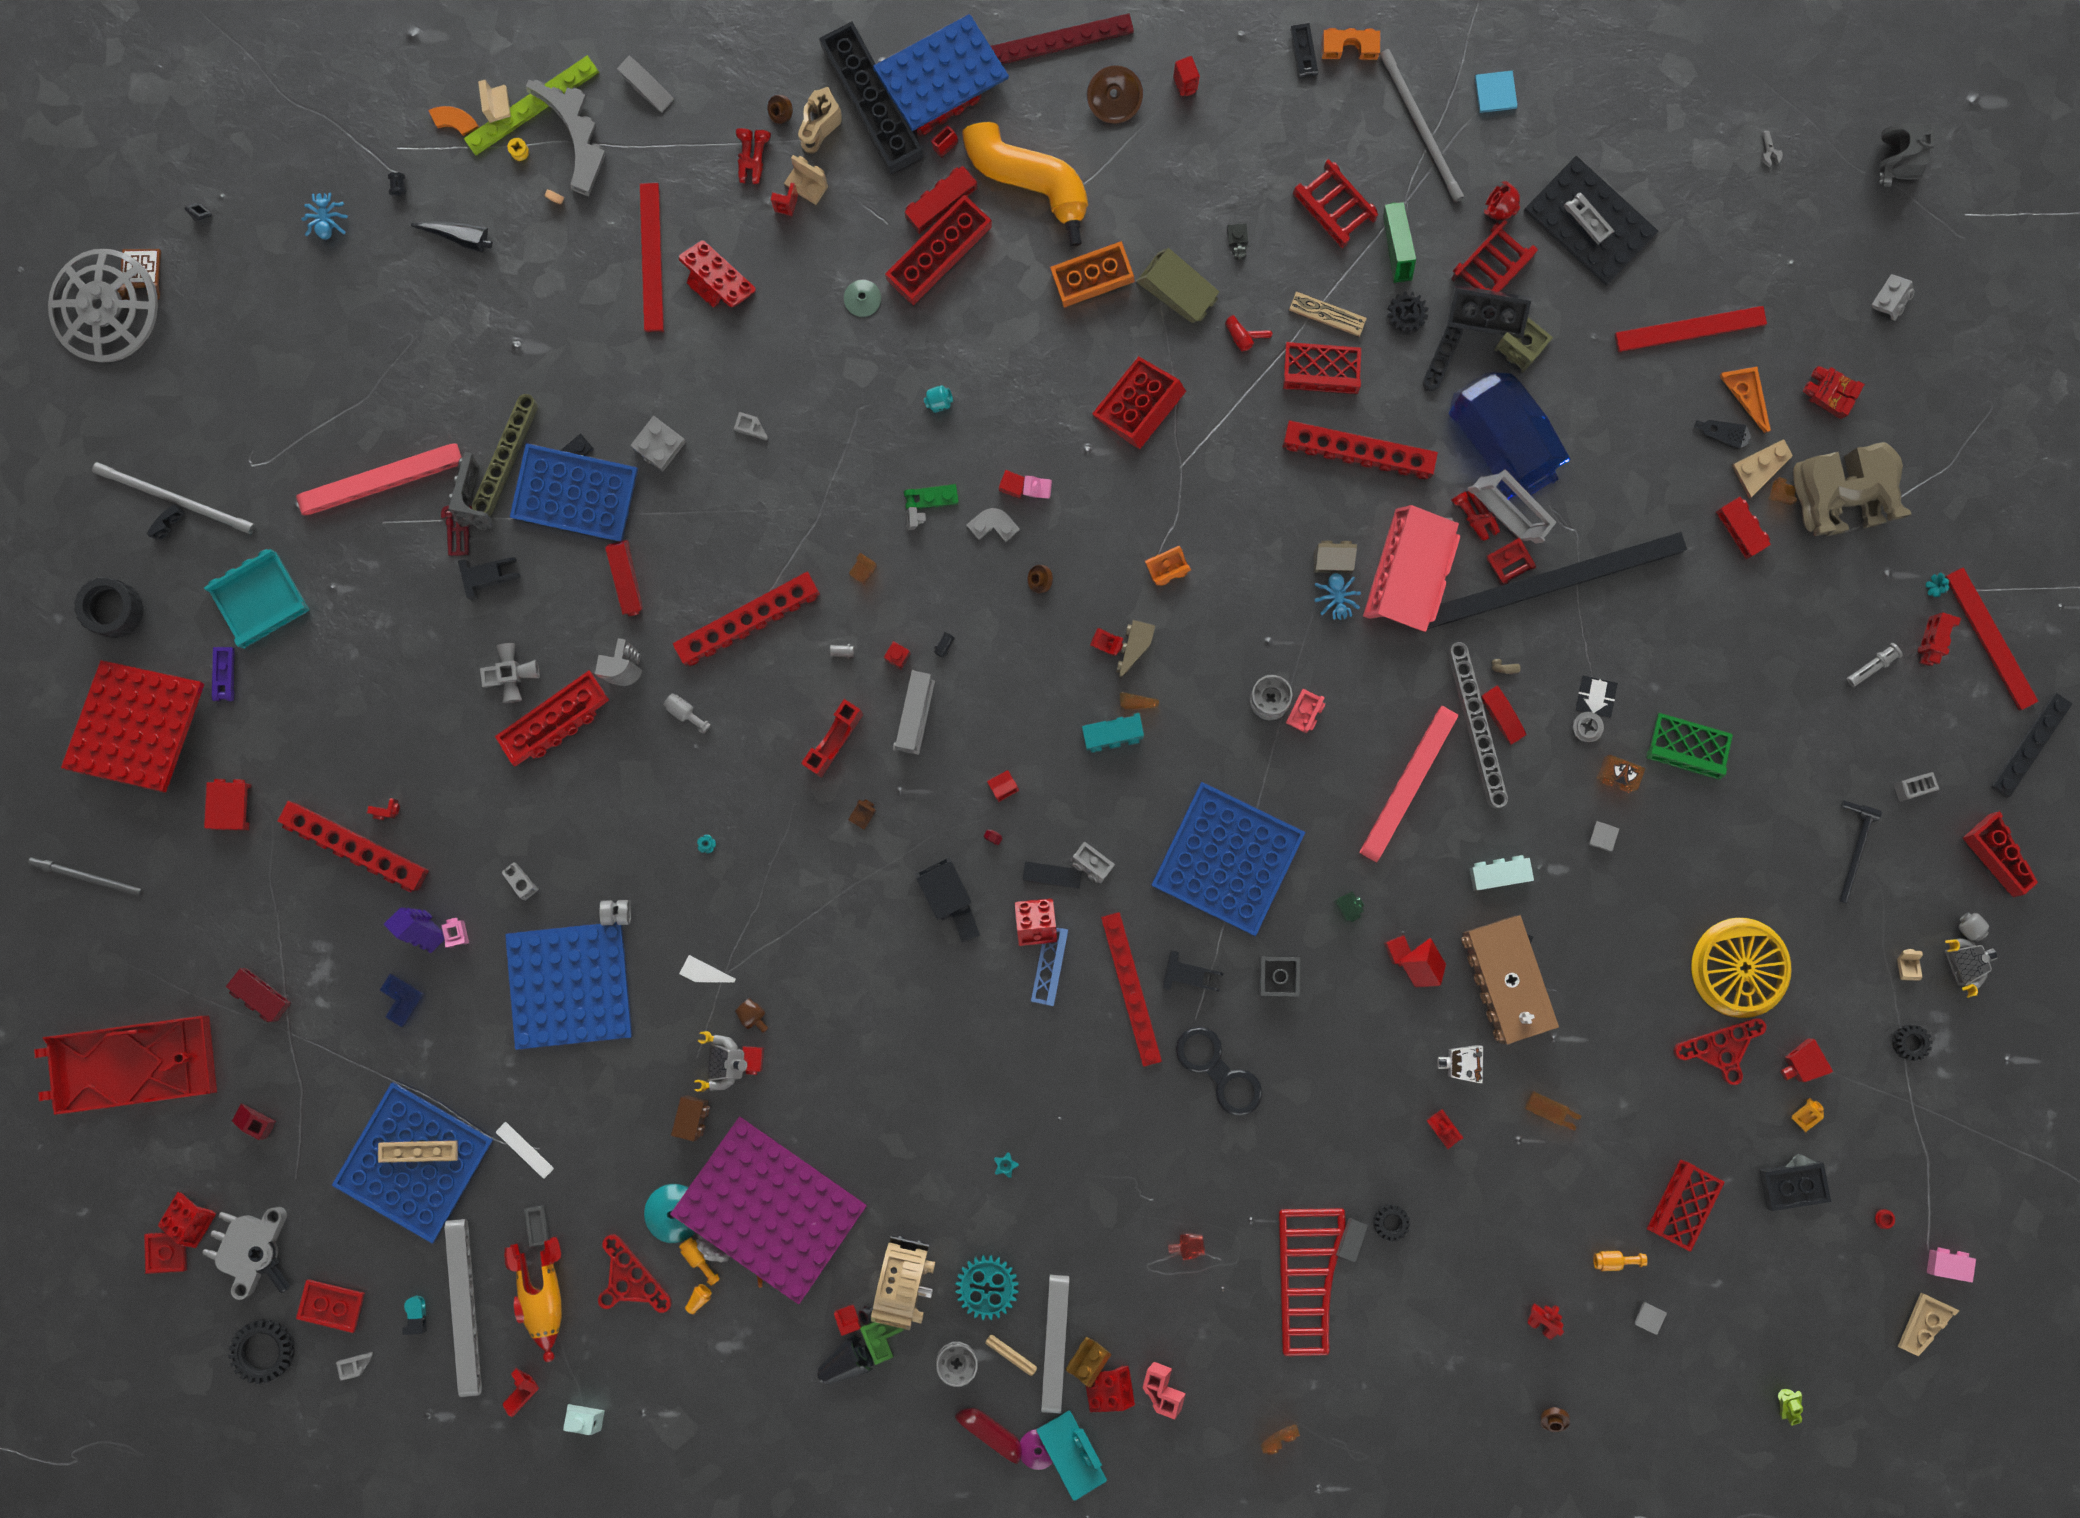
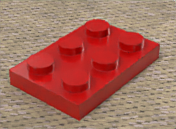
[296,1279,365,1333]

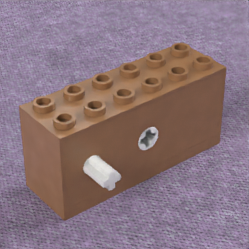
[1461,915,1559,1044]

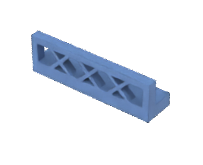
[1031,928,1068,1006]

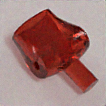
[1168,1233,1205,1260]

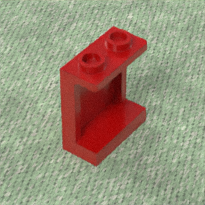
[204,779,251,830]

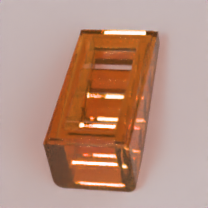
[1119,692,1159,710]

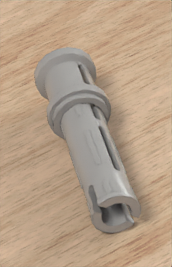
[1846,643,1903,688]

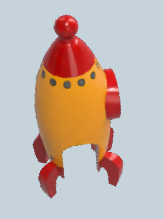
[504,1237,562,1362]

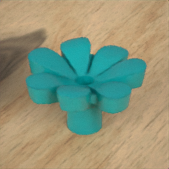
[1926,573,1949,598]

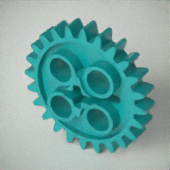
[955,1255,1019,1320]

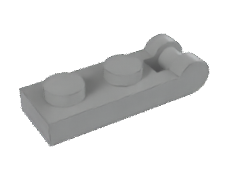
[1564,193,1614,245]

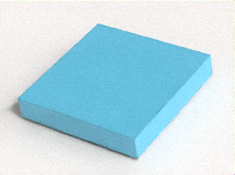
[1474,71,1518,113]

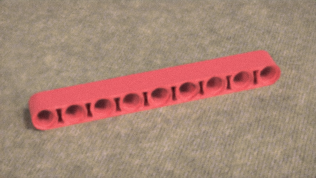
[296,444,462,515]
[1360,705,1458,863]

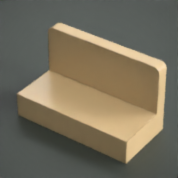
[478,80,511,122]

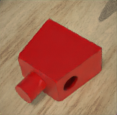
[1781,1038,1833,1082]

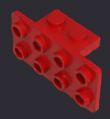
[679,241,756,308]

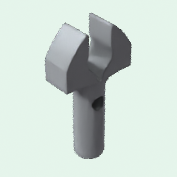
[1761,131,1783,167]

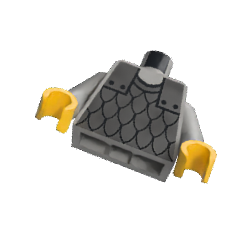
[1945,938,1998,998]
[694,1031,747,1092]

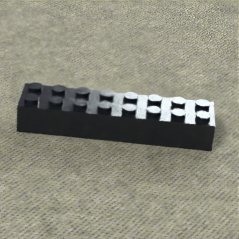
[819,21,924,175]

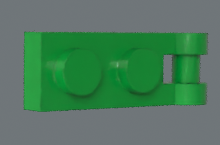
[903,484,959,510]

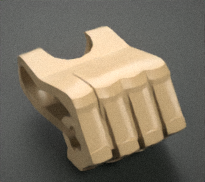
[798,87,842,154]

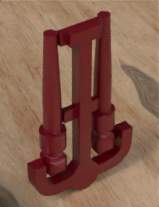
[441,505,472,556]

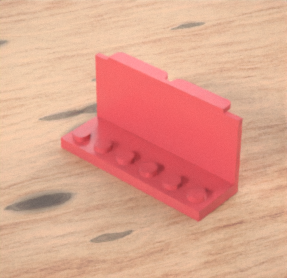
[1363,505,1460,632]

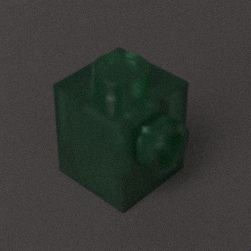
[1334,891,1364,923]

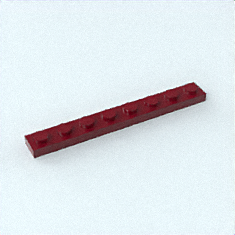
[991,13,1134,64]

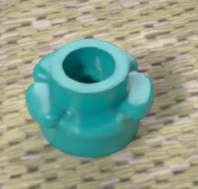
[697,835,716,854]

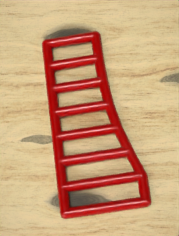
[1279,1208,1346,1356]

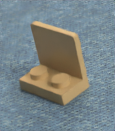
[784,155,828,205]

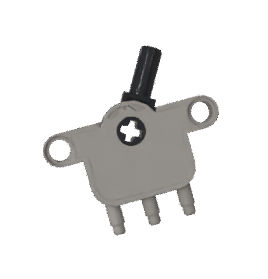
[203,1207,290,1300]

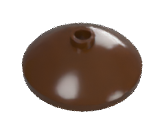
[1087,65,1143,124]

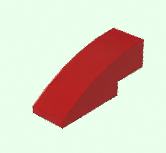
[1481,685,1527,745]

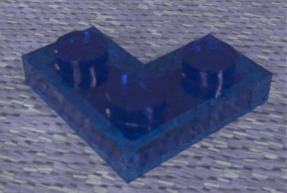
[380,974,424,1027]

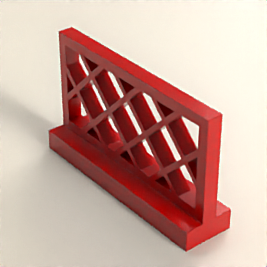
[1283,342,1361,394]
[1647,1159,1725,1252]

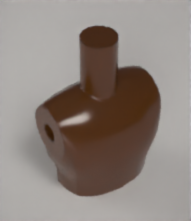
[735,998,769,1033]

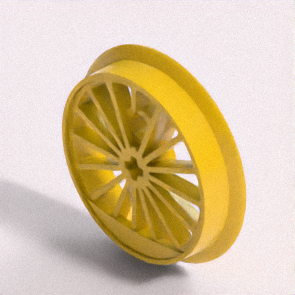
[1691,918,1791,1018]

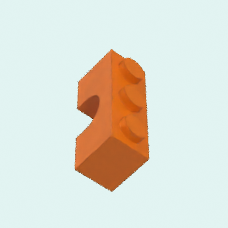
[1322,28,1380,60]

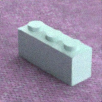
[1469,855,1534,891]

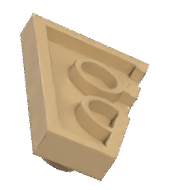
[1732,439,1793,499]
[1898,1293,1959,1356]

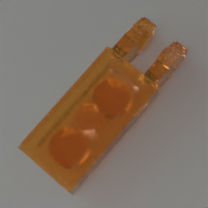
[1524,1091,1582,1131]

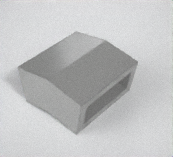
[1589,821,1619,851]
[1634,1302,1667,1335]

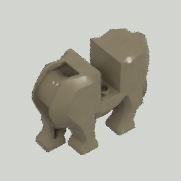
[1793,442,1912,536]

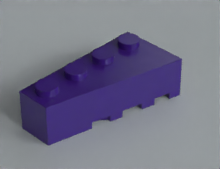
[384,907,445,953]

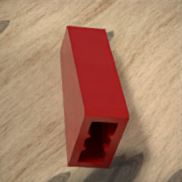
[605,540,643,617]

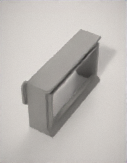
[1468,469,1556,543]
[893,670,935,755]

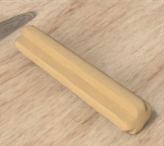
[986,1335,1037,1376]

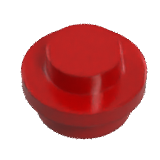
[1875,1209,1895,1229]

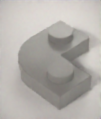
[966,508,1020,543]

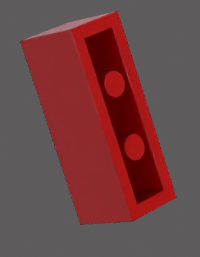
[1716,497,1771,560]

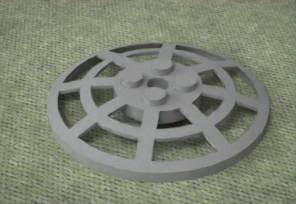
[48,249,158,363]

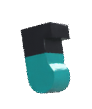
[402,1295,427,1335]

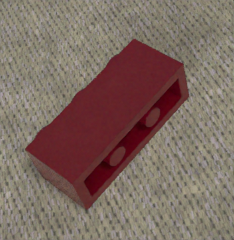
[226,968,291,1023]

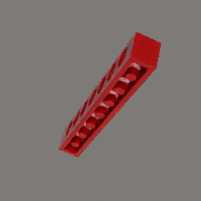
[1282,420,1438,479]
[672,571,820,666]
[277,801,429,893]

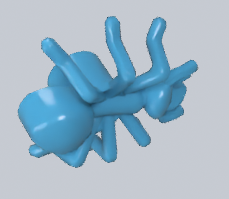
[301,193,348,240]
[1314,573,1361,620]

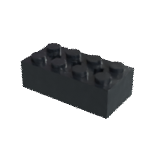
[1447,285,1531,339]

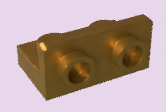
[1065,1337,1112,1387]

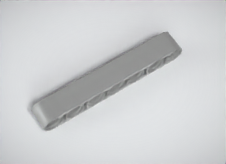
[1041,1275,1069,1413]

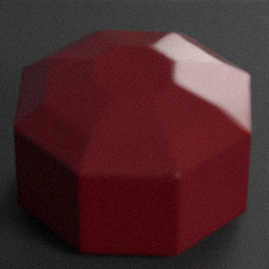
[983,829,1003,846]

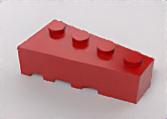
[1962,811,2038,897]

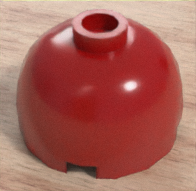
[1484,181,1520,220]

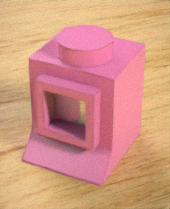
[441,918,469,948]

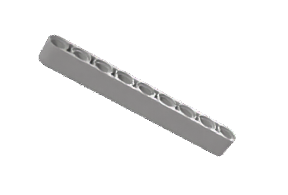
[1448,642,1508,809]
[445,1219,482,1397]

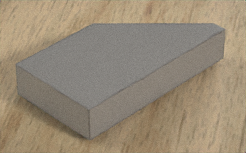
[336,1352,374,1381]

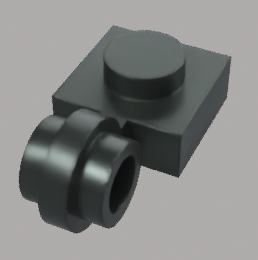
[1227,224,1248,260]

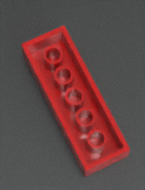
[885,194,992,306]

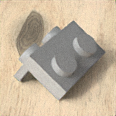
[1872,274,1915,321]
[1070,841,1115,884]

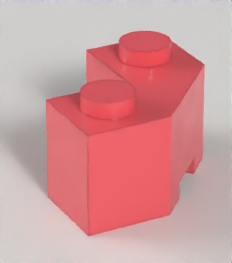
[1143,1362,1186,1420]

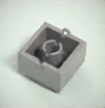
[630,415,686,472]

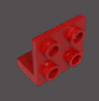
[1015,898,1057,946]
[158,1192,216,1248]
[1086,1366,1135,1412]

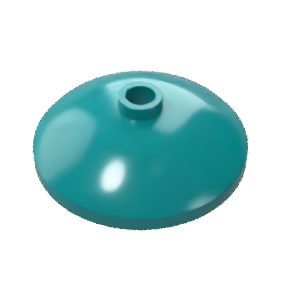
[644,1184,696,1243]

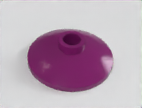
[1020,1429,1053,1470]

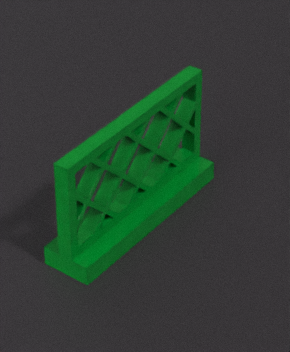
[1646,713,1733,780]

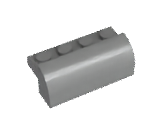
[595,638,643,686]

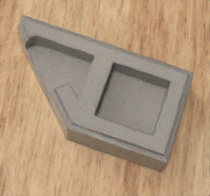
[733,412,768,441]

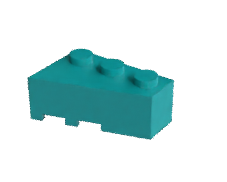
[1082,713,1144,753]

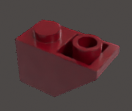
[232,1104,276,1140]

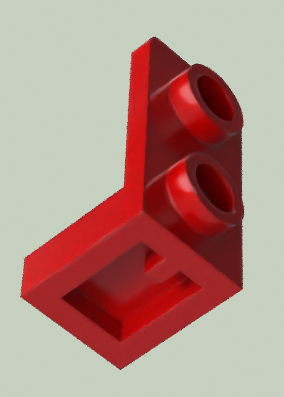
[503,1368,539,1417]

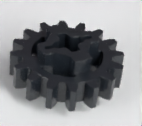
[1387,291,1429,333]

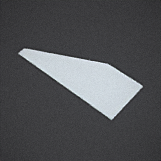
[679,955,736,982]

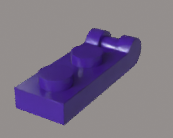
[212,647,235,701]

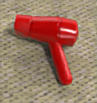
[1225,315,1273,352]

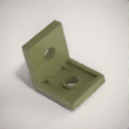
[1494,317,1553,373]

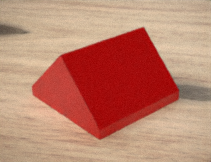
[1400,938,1446,987]

